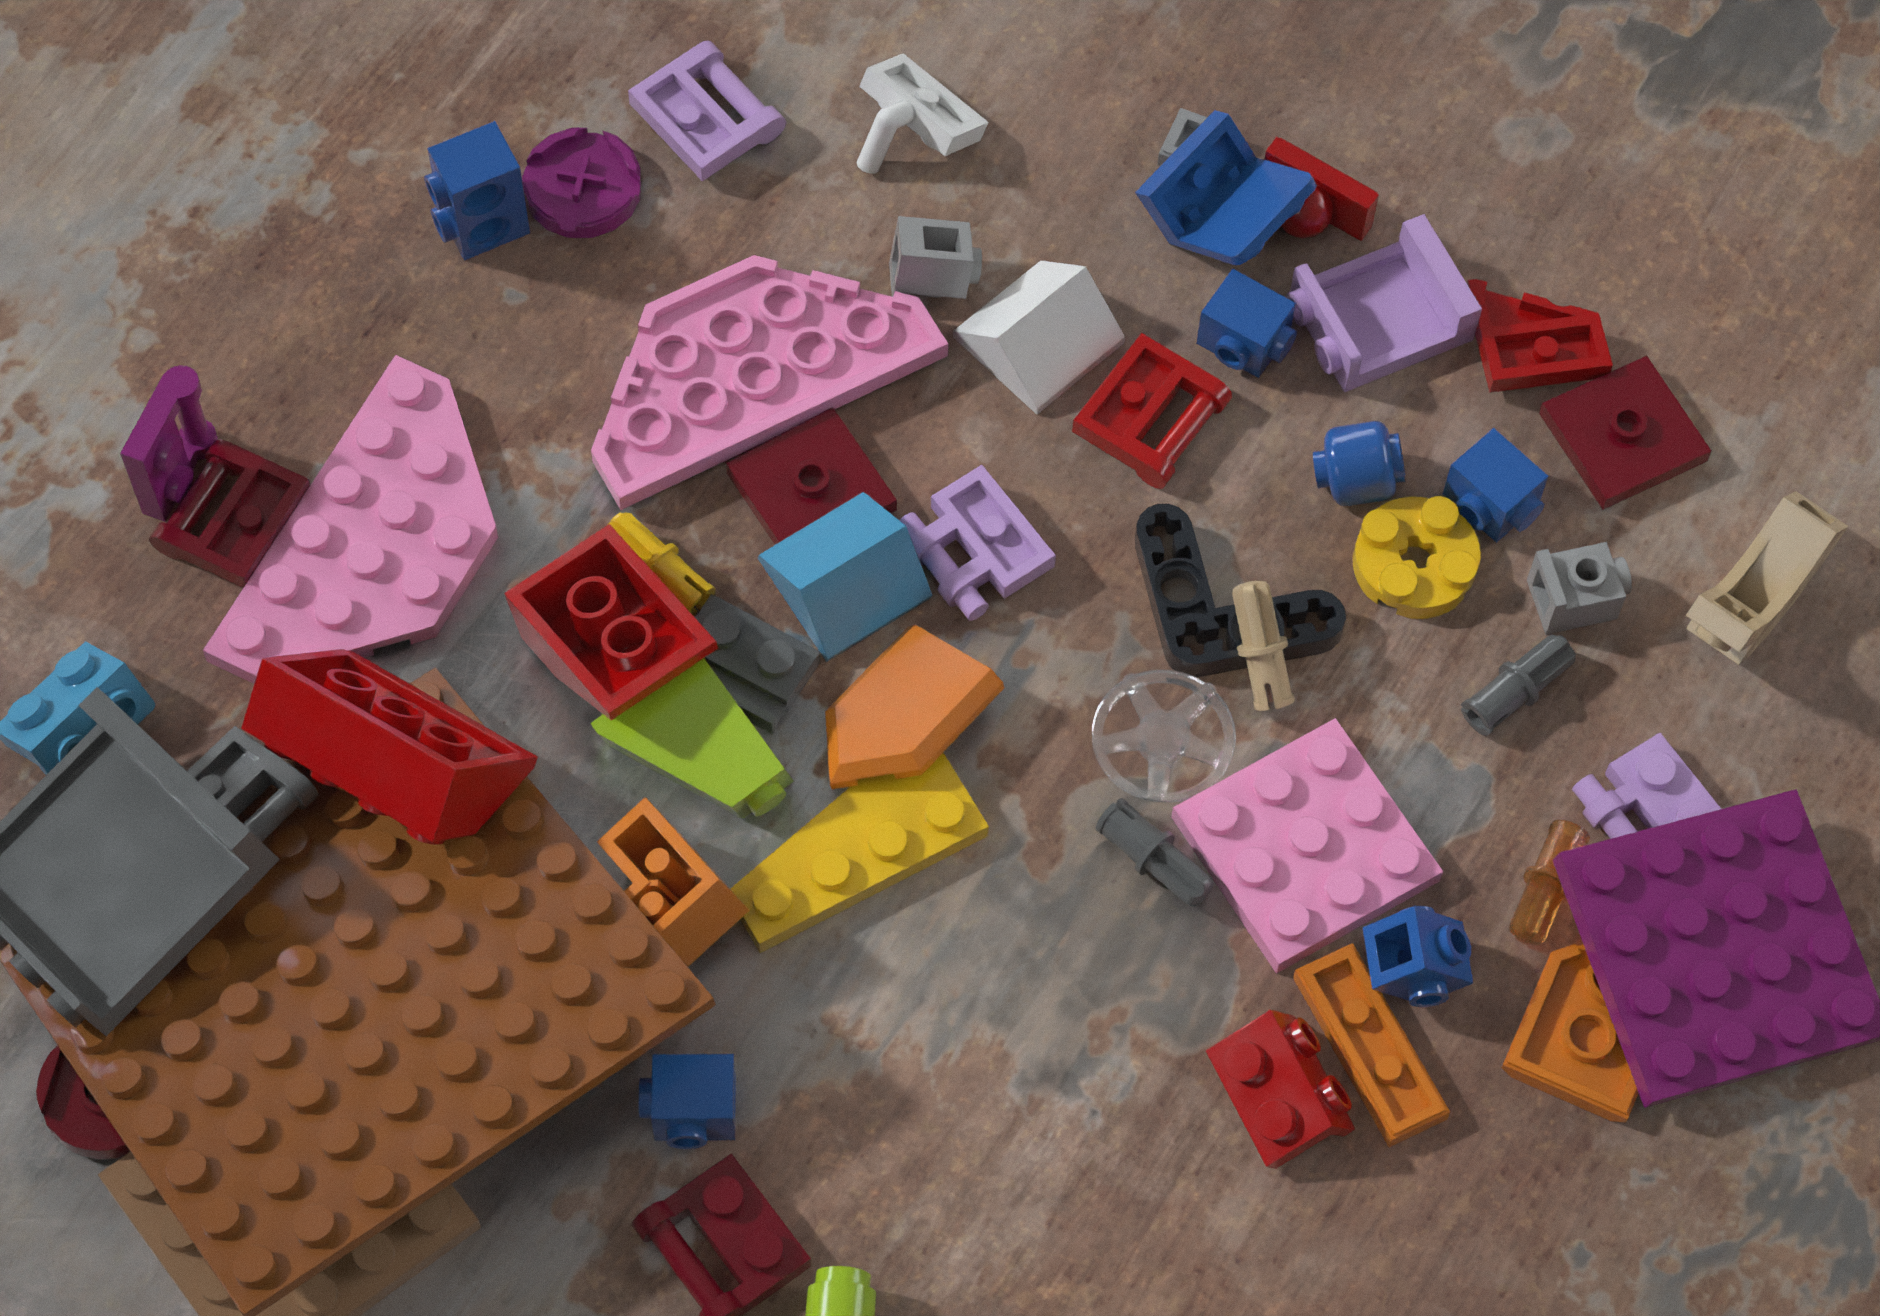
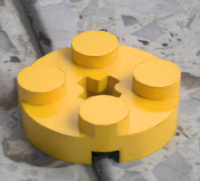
[1353,496,1481,619]

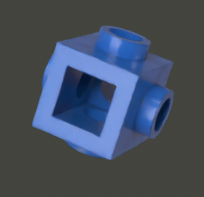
[1362,906,1473,1007]

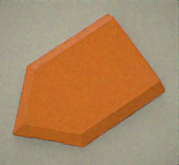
[825,625,1005,790]
[1501,944,1638,1123]

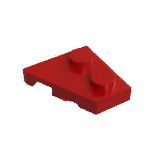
[1467,279,1613,393]

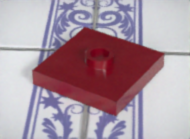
[1539,355,1712,510]
[726,407,897,545]

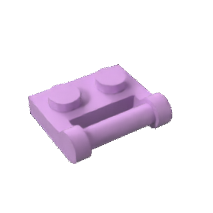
[628,40,786,181]

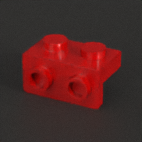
[1206,1009,1355,1169]

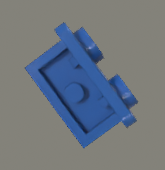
[1135,110,1317,265]

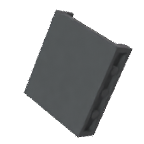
[0,687,280,1036]

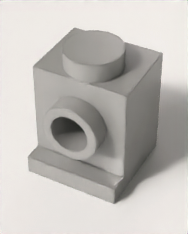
[889,216,982,299]
[1527,542,1632,635]

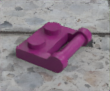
[120,365,218,522]

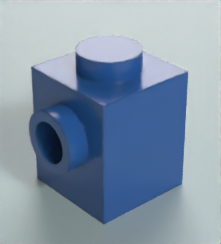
[1196,269,1297,378]
[1442,428,1548,543]
[639,1054,736,1149]

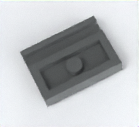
[695,594,820,734]

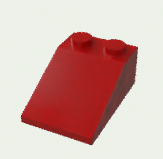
[504,524,718,721]

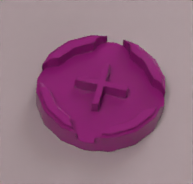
[522,127,641,238]

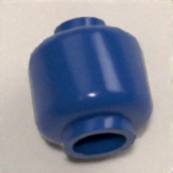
[1313,421,1406,506]

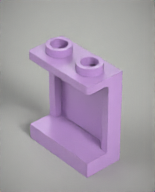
[1286,214,1482,392]

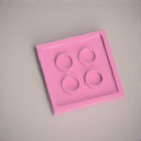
[1171,718,1443,974]

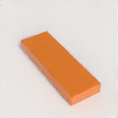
[1293,943,1450,1148]

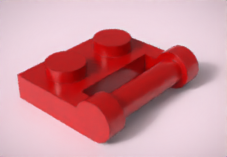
[1072,333,1232,489]

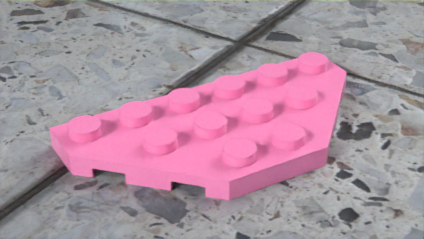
[591,255,948,510]
[203,355,498,684]

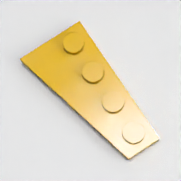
[730,752,989,953]

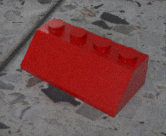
[241,649,538,845]

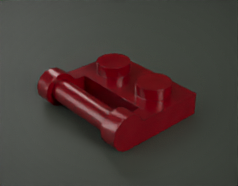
[149,439,310,588]
[631,1153,811,1316]

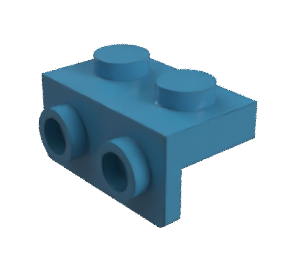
[0,641,155,775]

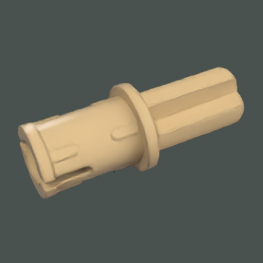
[1232,580,1295,711]

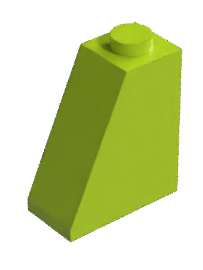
[590,658,794,819]

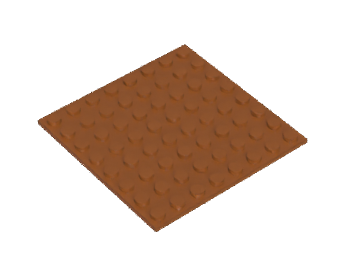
[0,667,716,1316]

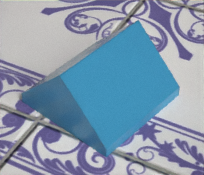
[758,492,932,662]

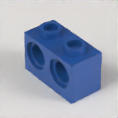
[424,121,530,261]

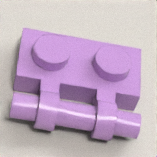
[900,465,1056,621]
[1572,733,1721,839]

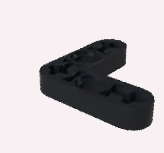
[1135,504,1346,677]

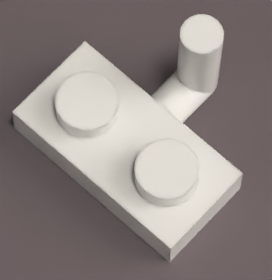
[857,54,989,174]

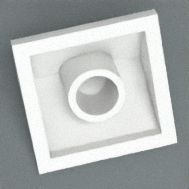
[953,261,1125,415]

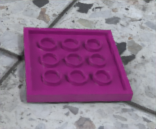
[1552,789,1880,1108]

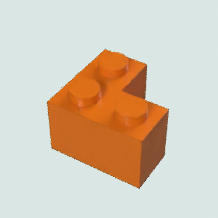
[597,797,750,967]

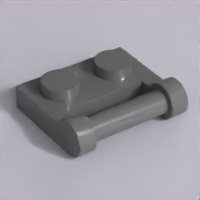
[187,726,319,842]

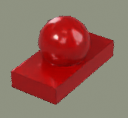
[1264,137,1379,241]

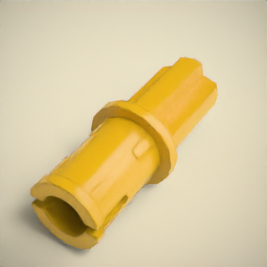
[607,512,716,616]

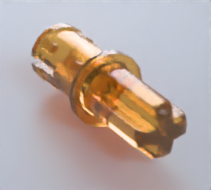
[1509,820,1590,946]

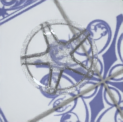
[1092,670,1236,803]

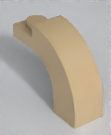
[1686,491,1849,665]

